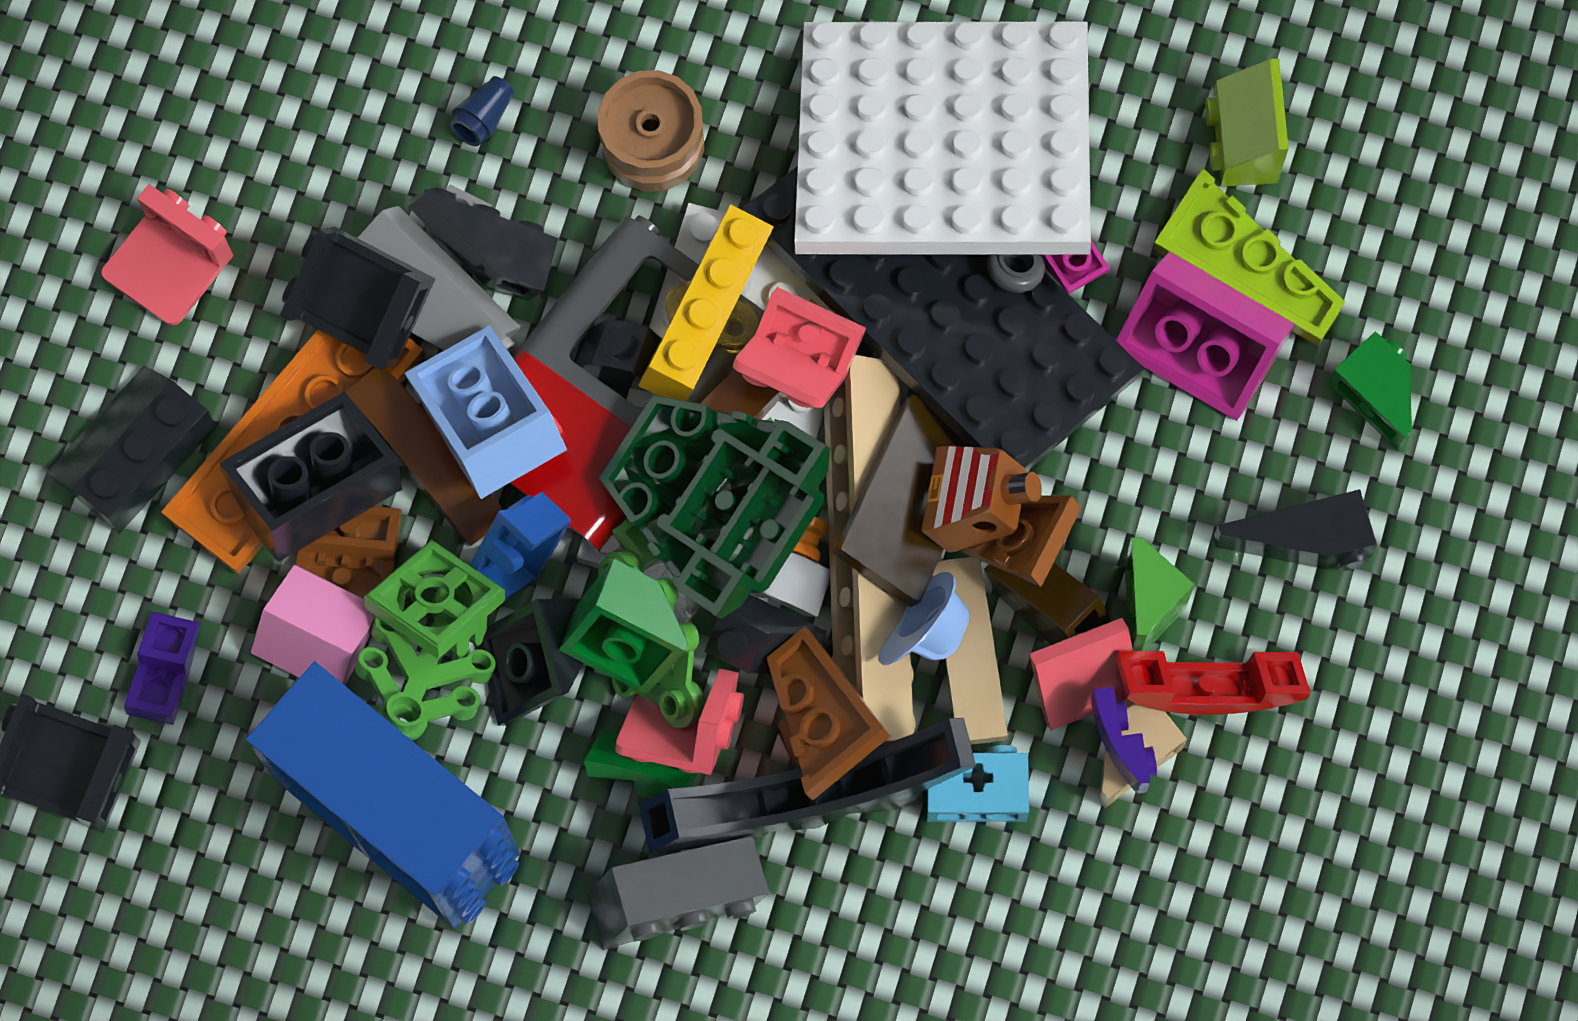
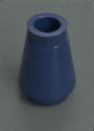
[449,76,515,147]

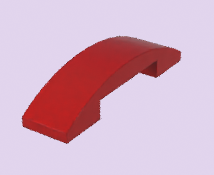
[1115,651,1311,715]

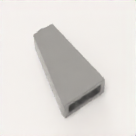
[358,206,520,352]

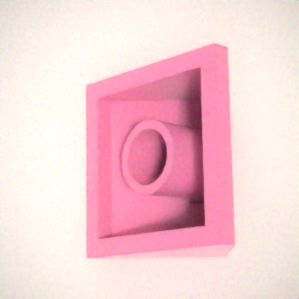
[251,565,376,685]

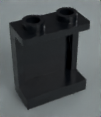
[281,227,435,370]
[0,693,141,833]

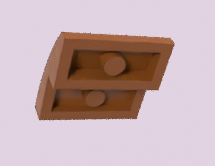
[295,506,402,599]

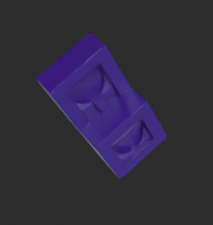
[124,611,200,725]

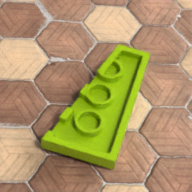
[1152,168,1345,346]

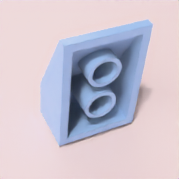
[405,325,567,499]

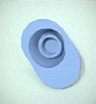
[878,572,969,665]

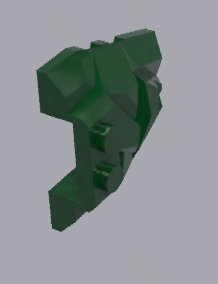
[599,395,831,619]

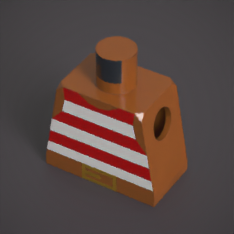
[922,446,1042,552]

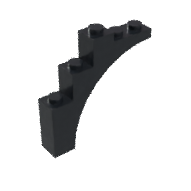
[638,718,976,853]

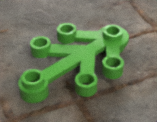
[598,549,705,728]
[355,585,496,741]

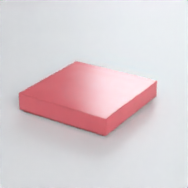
[1029,618,1133,731]

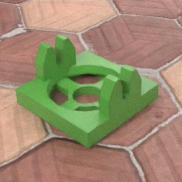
[364,540,505,659]

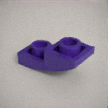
[1091,687,1157,794]

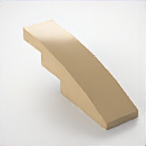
[932,557,1008,744]

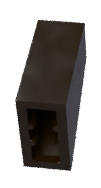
[984,563,1111,645]

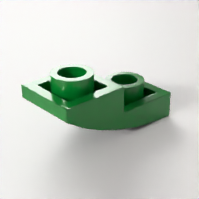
[584,730,698,797]

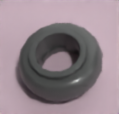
[986,254,1045,293]

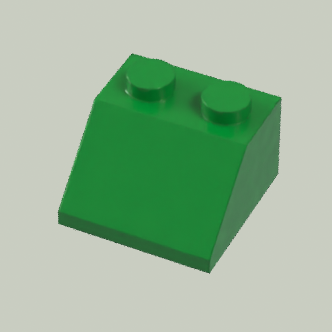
[559,558,688,695]

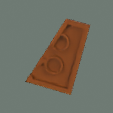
[959,495,1081,587]
[767,626,891,800]

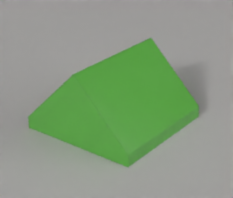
[1124,537,1195,651]

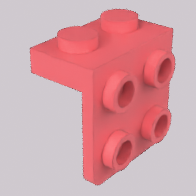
[102,184,233,326]
[732,287,866,408]
[615,668,744,775]

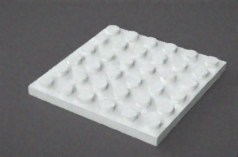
[795,22,1091,254]

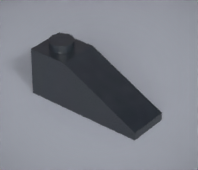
[1213,489,1377,571]

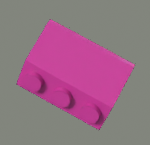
[1116,252,1295,421]

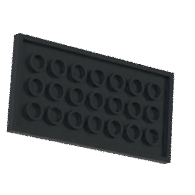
[741,166,1144,472]

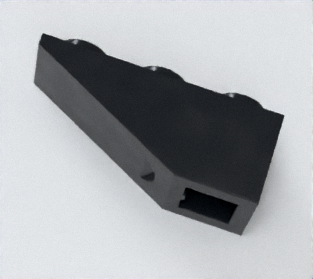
[408,188,558,301]

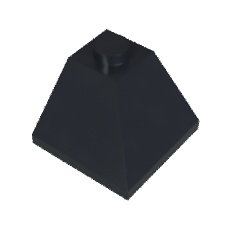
[478,599,584,726]

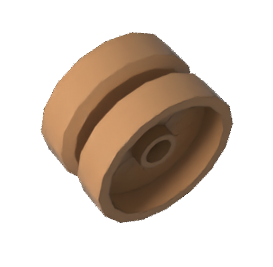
[598,70,704,192]

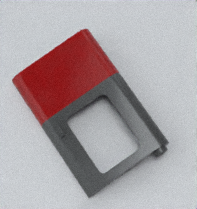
[509,215,764,552]

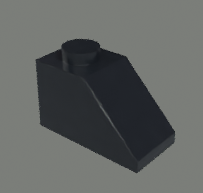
[576,318,662,393]
[704,594,827,674]

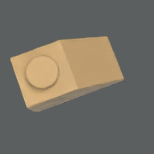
[1099,699,1187,808]

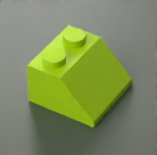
[1205,58,1289,187]

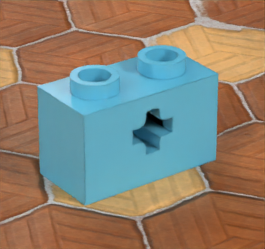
[927,745,1029,822]

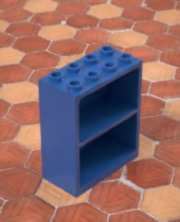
[246,661,520,930]

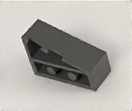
[587,836,769,950]

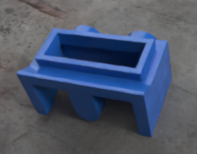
[469,492,571,604]

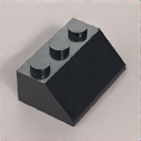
[46,365,217,534]
[219,391,402,562]

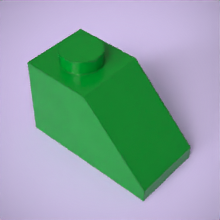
[1329,331,1412,451]

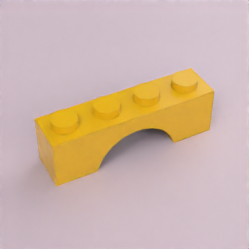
[638,204,774,401]

